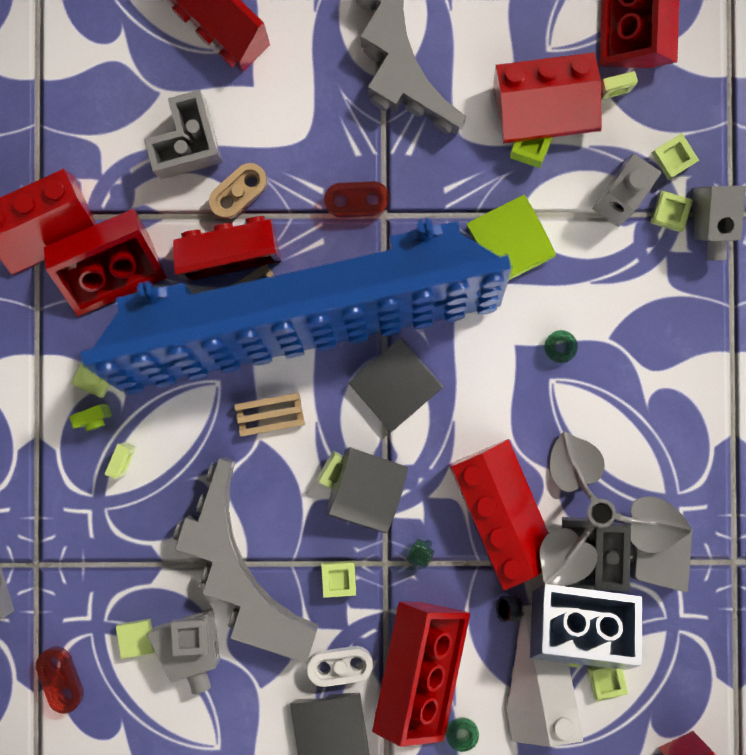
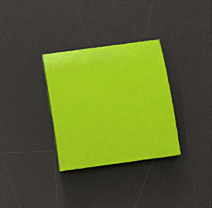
[466,194,556,281]

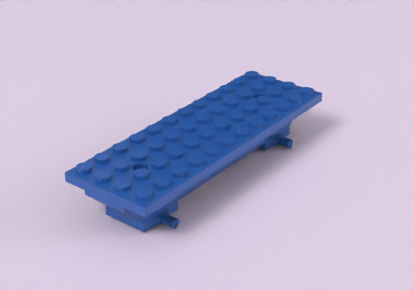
[80,218,512,394]

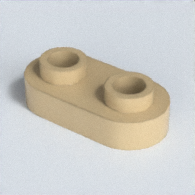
[209,163,268,220]

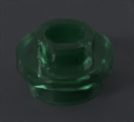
[544,330,578,363]
[406,538,435,571]
[446,717,479,752]

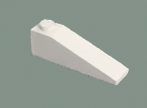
[506,604,583,747]

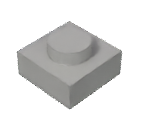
[171,617,209,657]

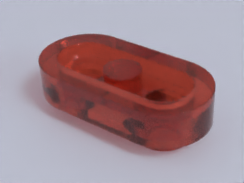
[324,181,390,218]
[36,646,84,714]

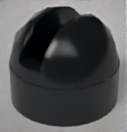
[496,596,524,622]

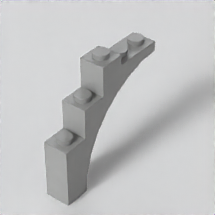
[356,0,466,135]
[173,457,318,663]

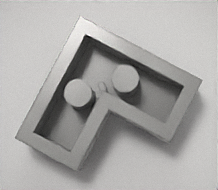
[144,90,223,180]

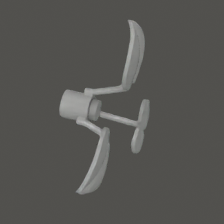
[540,432,691,586]

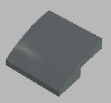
[348,337,444,432]
[326,447,408,533]
[562,517,631,592]
[290,693,370,755]

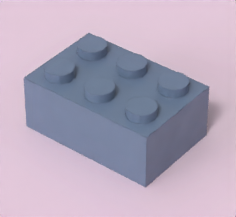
[530,584,642,670]

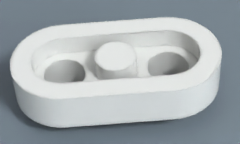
[307,646,373,687]

